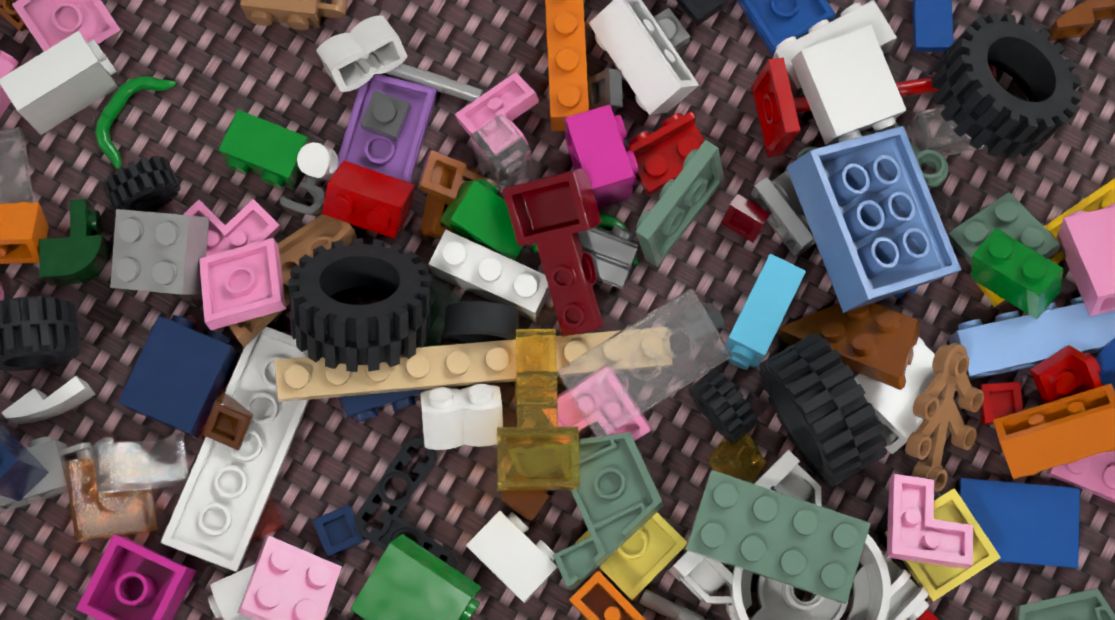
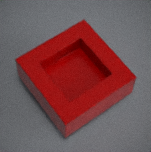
[977,382,1023,425]

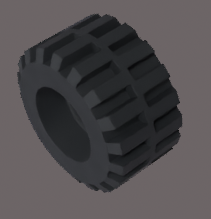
[0,296,81,371]

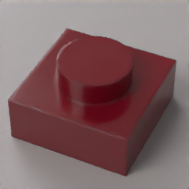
[721,194,770,243]

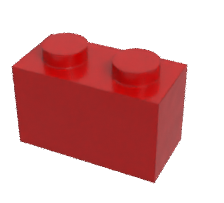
[322,160,415,239]

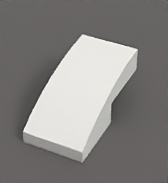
[2,376,95,424]

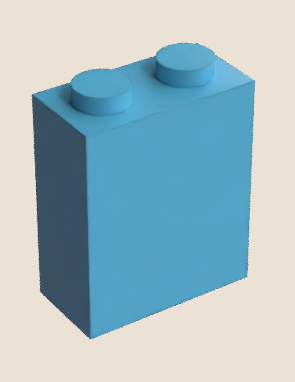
[721,254,806,370]

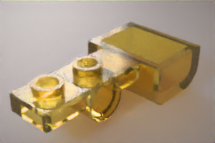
[496,329,580,491]

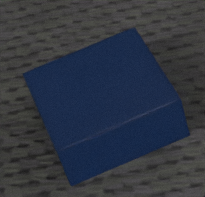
[312,504,366,558]

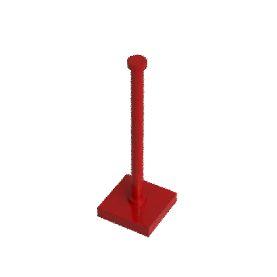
[751,57,996,158]

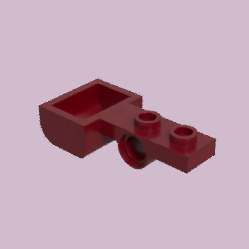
[502,169,604,337]

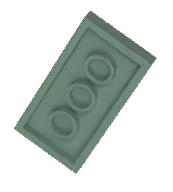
[685,470,871,604]

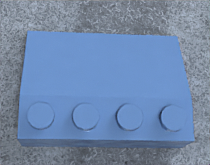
[786,126,961,313]

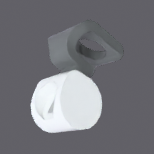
[280,142,339,216]

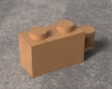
[240,0,347,30]

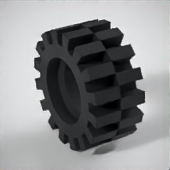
[103,156,181,215]
[688,368,759,444]

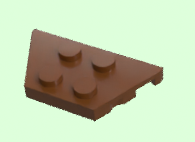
[779,303,920,390]

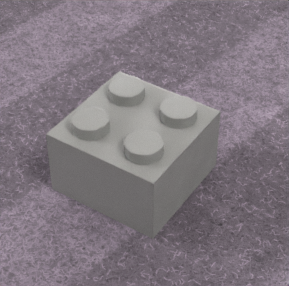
[110,209,209,295]

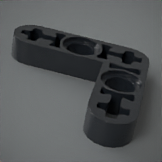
[355,438,458,570]

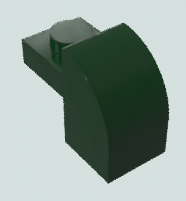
[39,199,112,286]

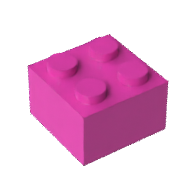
[565,104,639,208]
[76,534,197,620]

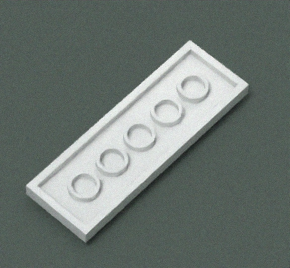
[161,327,310,572]

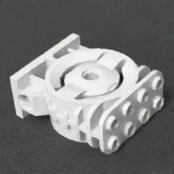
[668,450,929,620]

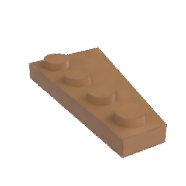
[229,214,358,348]

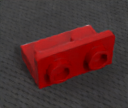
[626,111,705,196]
[1030,345,1103,404]

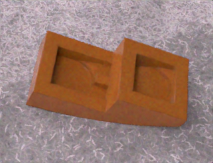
[1047,0,1115,41]
[418,150,496,205]

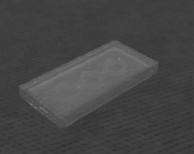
[556,288,733,440]

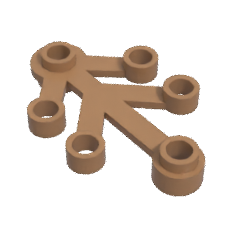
[906,343,984,493]

